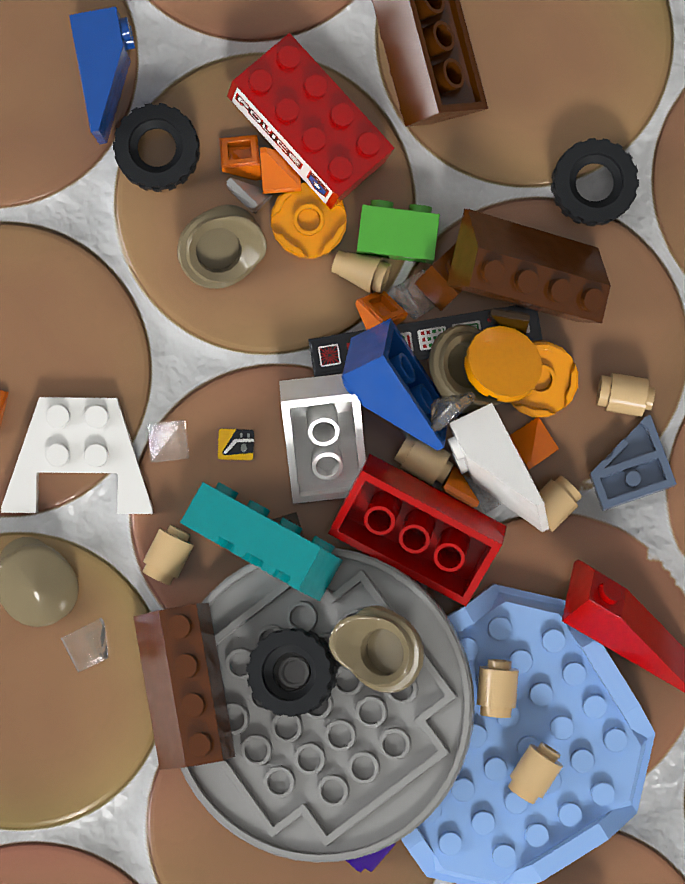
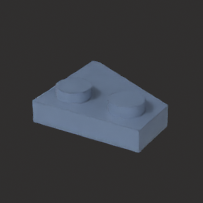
[589,415,677,511]

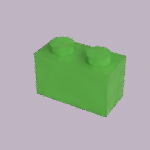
[357,200,440,264]

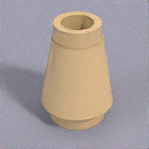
[332,250,392,294]

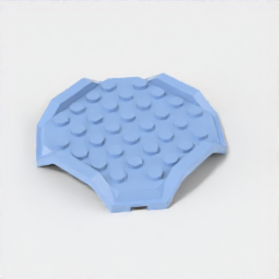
[401,583,656,884]

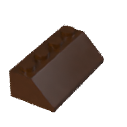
[371,0,488,127]
[447,209,611,324]
[133,603,235,770]

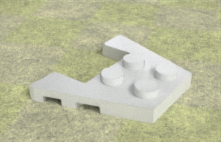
[1,397,153,514]

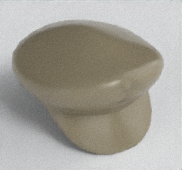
[177,205,267,289]
[429,324,503,414]
[0,537,79,627]
[329,605,424,693]

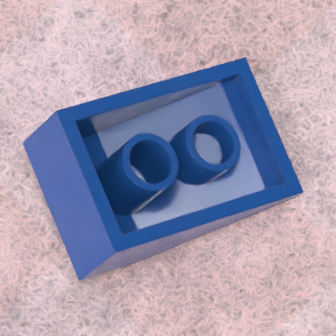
[69,6,135,144]
[342,318,450,451]

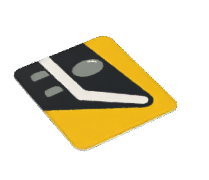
[218,429,254,460]

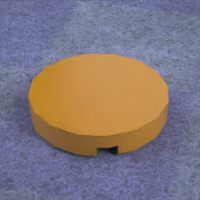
[271,182,347,259]
[464,326,542,403]
[510,340,578,417]

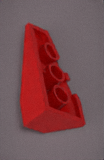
[562,559,685,693]

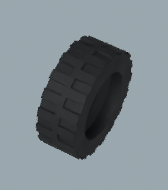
[113,103,200,192]
[551,138,639,227]
[246,628,338,717]

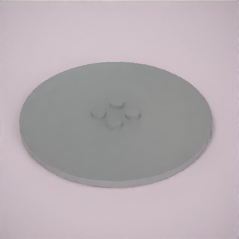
[180,548,475,862]

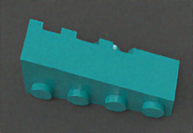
[180,482,343,601]

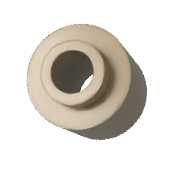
[596,373,655,417]
[394,434,454,486]
[535,475,582,533]
[142,525,194,585]
[477,659,519,718]
[508,742,563,804]

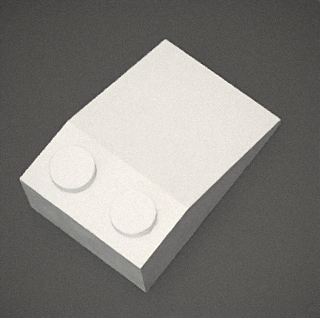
[279,374,366,504]
[447,403,549,532]

